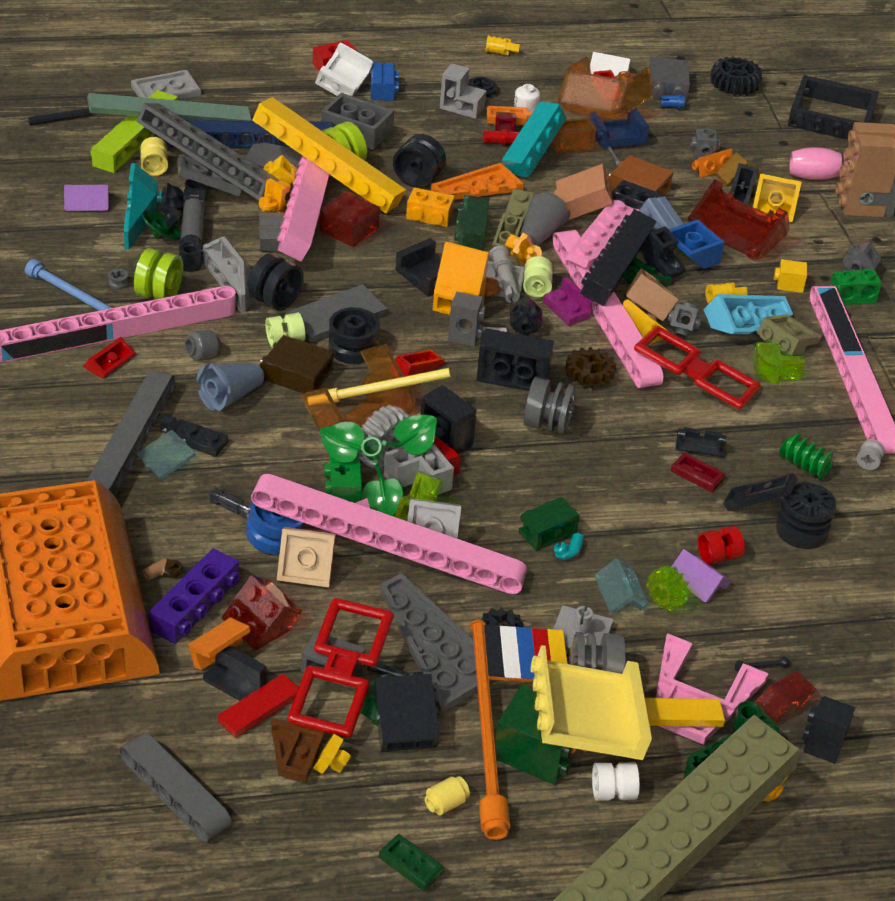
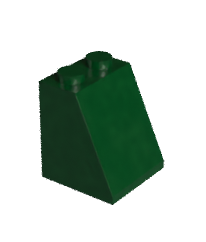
[495,684,573,785]

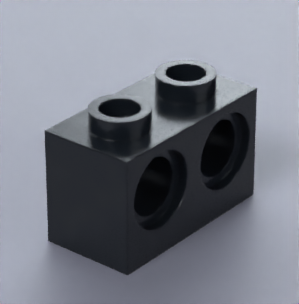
[612,180,661,210]

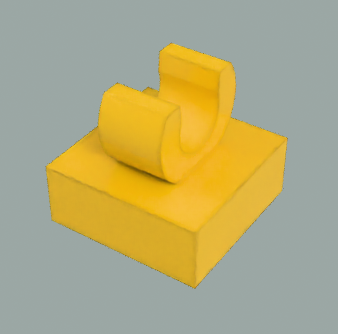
[313,734,351,774]

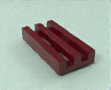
[670,453,726,493]

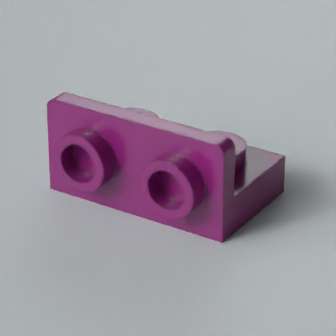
[543,277,593,326]

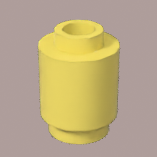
[425,776,470,815]

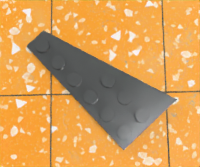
[380,573,497,714]

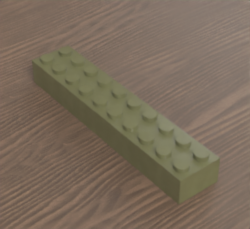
[553,715,799,901]

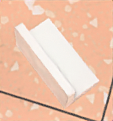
[588,52,631,82]

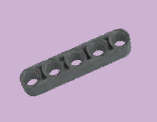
[119,732,232,842]

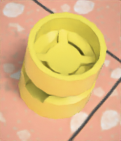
[140,137,168,176]

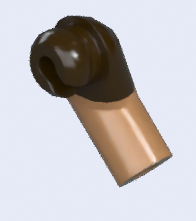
[142,559,183,581]

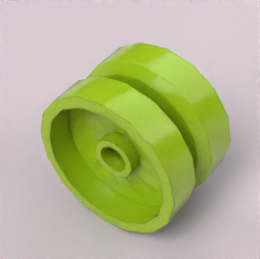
[322,121,367,161]
[134,248,183,300]

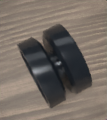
[393,134,446,188]
[247,253,304,311]
[328,307,380,364]

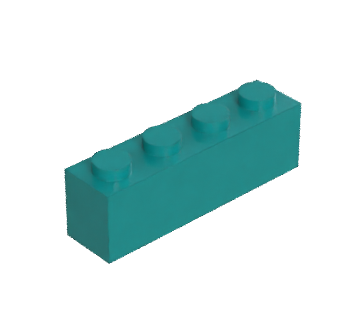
[502,102,567,177]

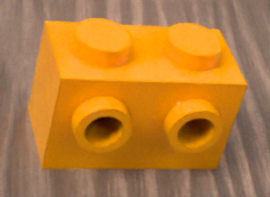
[406,188,455,227]

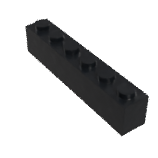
[580,209,657,306]

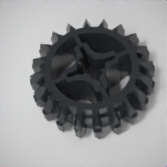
[710,56,762,96]

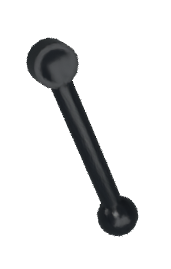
[734,657,790,672]

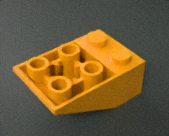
[433,241,489,315]

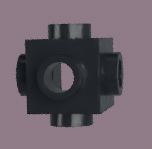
[509,296,543,336]

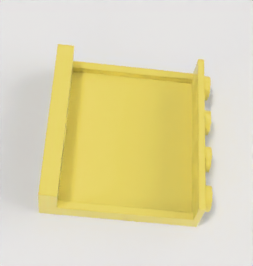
[531,645,652,760]

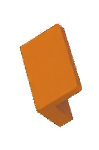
[188,618,250,670]

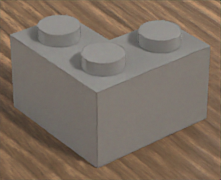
[440,63,486,119]
[384,444,454,497]

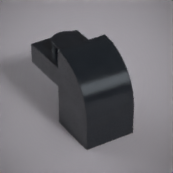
[644,226,686,278]

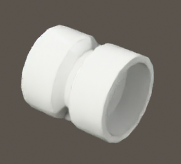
[592,762,639,801]

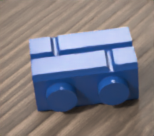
[371,62,399,101]

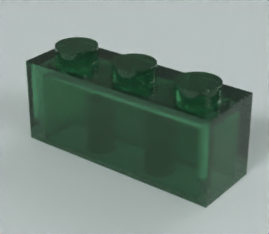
[454,195,490,251]

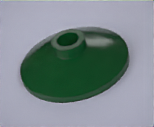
[142,210,181,240]

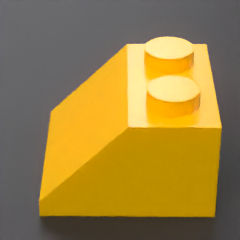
[751,174,801,223]

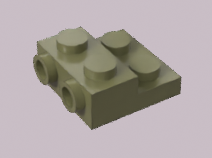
[757,314,822,356]

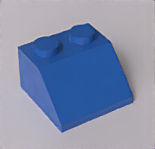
[669,219,724,269]

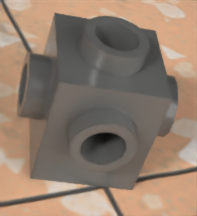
[690,128,720,160]
[843,241,881,271]
[668,302,702,336]

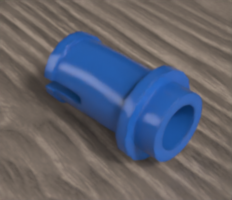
[660,94,685,109]

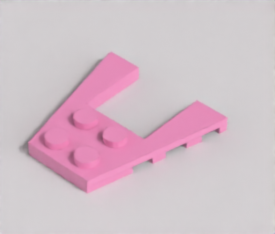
[656,634,769,745]

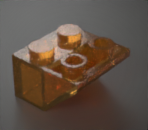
[551,117,596,153]

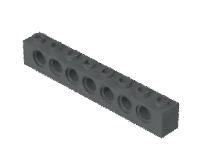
[137,103,280,200]

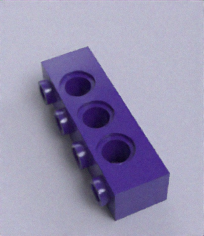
[148,548,240,644]

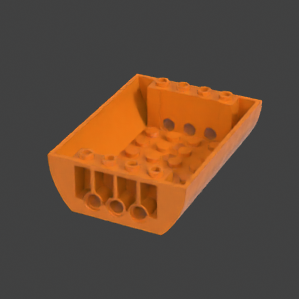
[0,480,160,701]

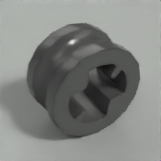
[108,268,129,290]

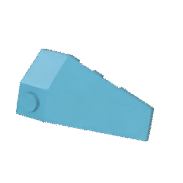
[703,294,793,334]

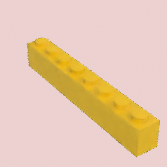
[252,97,406,213]

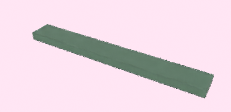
[87,93,252,121]

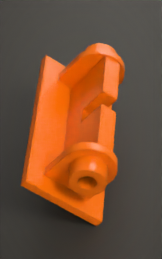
[692,148,733,178]

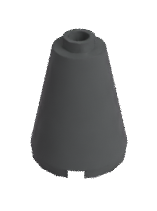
[519,192,570,247]

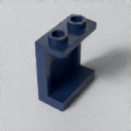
[587,108,649,148]

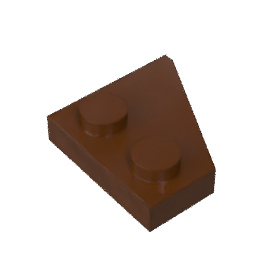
[271,719,324,782]

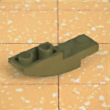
[492,189,534,251]

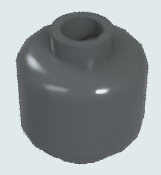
[184,330,221,361]

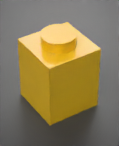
[773,259,807,293]

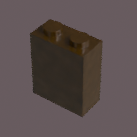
[260,335,334,396]

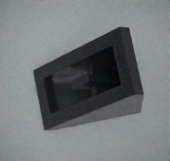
[727,163,759,208]

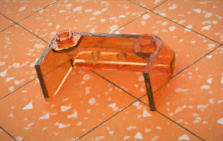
[558,56,652,118]
[300,344,416,430]

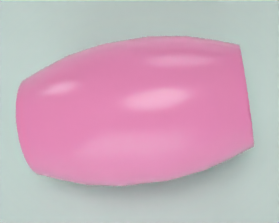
[790,147,842,180]

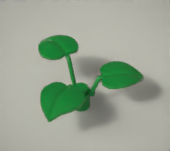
[320,415,437,516]

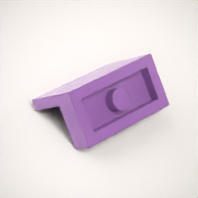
[64,185,109,211]
[667,549,732,603]

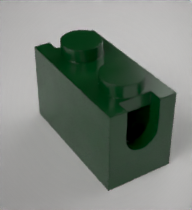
[518,497,580,551]

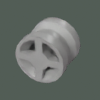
[856,440,885,470]

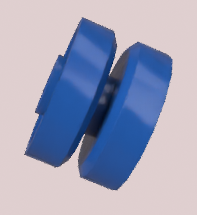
[245,501,305,555]

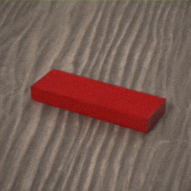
[218,674,298,738]

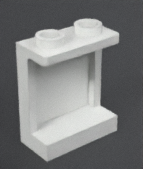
[315,43,374,97]

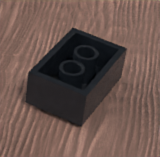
[476,328,554,391]

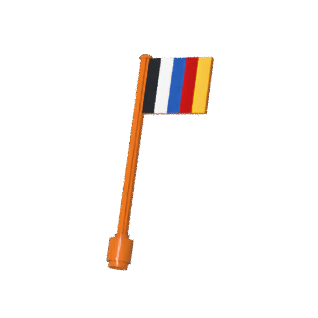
[470,619,567,840]

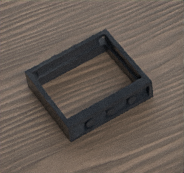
[787,75,879,140]

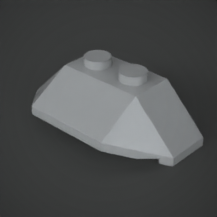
[203,236,253,313]

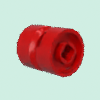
[697,525,745,565]

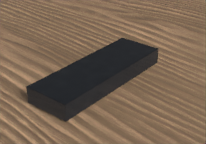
[723,473,798,511]

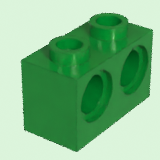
[830,269,882,305]

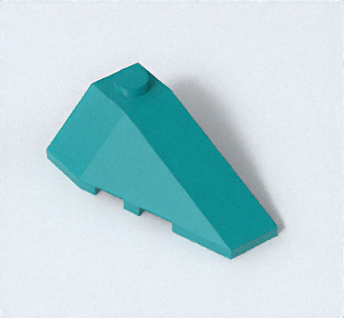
[124,163,162,250]

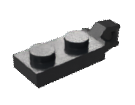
[160,183,184,227]
[160,415,228,457]

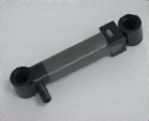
[179,179,207,272]

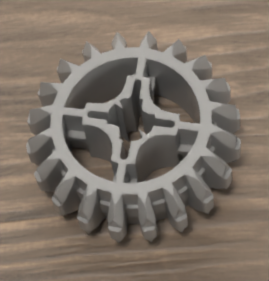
[358,404,409,469]

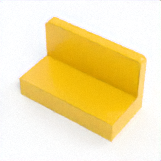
[623,299,666,345]

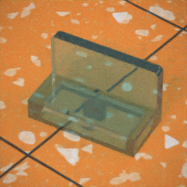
[595,557,649,614]

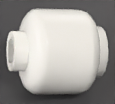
[514,84,540,111]

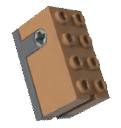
[835,122,895,217]

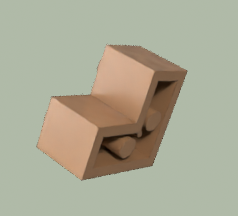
[626,268,679,321]

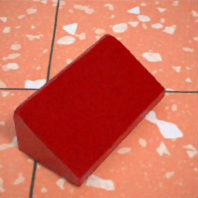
[83,337,136,379]

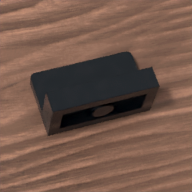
[203,645,266,701]

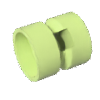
[523,256,553,298]
[265,312,305,347]

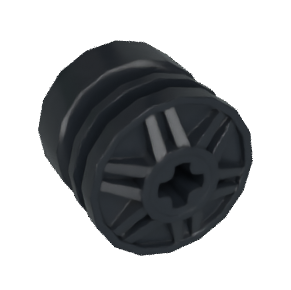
[776,482,836,549]

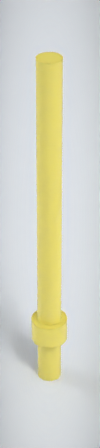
[309,368,451,405]

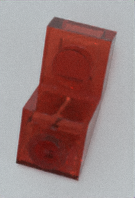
[755,671,817,723]

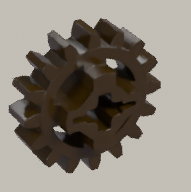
[565,347,616,387]

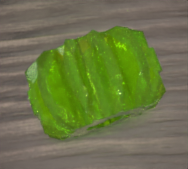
[645,565,691,611]

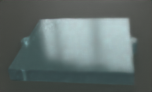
[137,430,196,480]

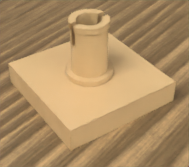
[277,527,336,587]

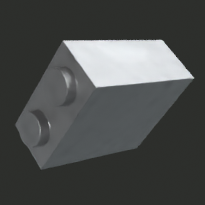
[648,57,690,101]

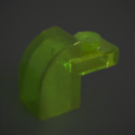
[752,342,805,385]
[394,471,443,521]

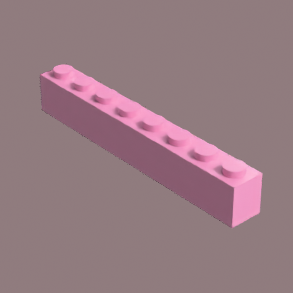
[277,155,329,262]

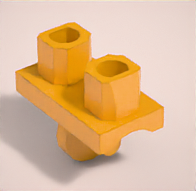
[258,178,291,212]
[505,233,543,267]

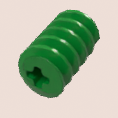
[779,432,833,481]

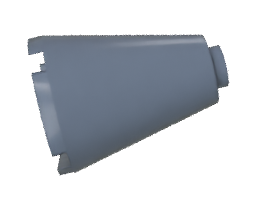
[197,363,264,411]

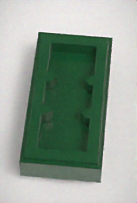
[379,833,444,892]

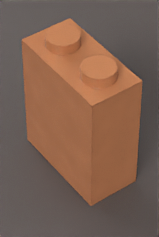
[554,164,613,220]

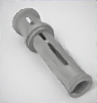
[489,245,520,303]

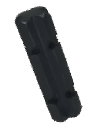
[209,488,251,519]

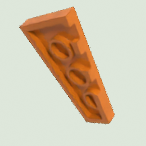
[431,163,524,200]

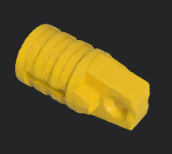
[485,35,520,56]
[705,282,748,304]

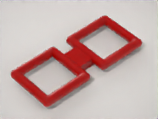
[634,326,761,410]
[287,598,394,738]

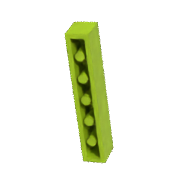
[91,90,178,173]

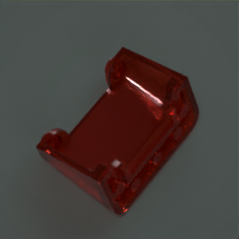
[688,179,790,260]

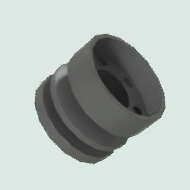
[524,377,576,435]
[569,632,625,674]

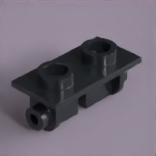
[675,427,727,457]

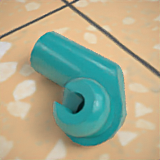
[554,533,584,560]

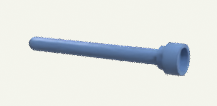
[25,259,111,311]

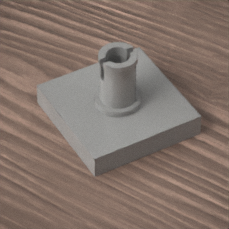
[407,498,462,539]
[554,605,613,655]

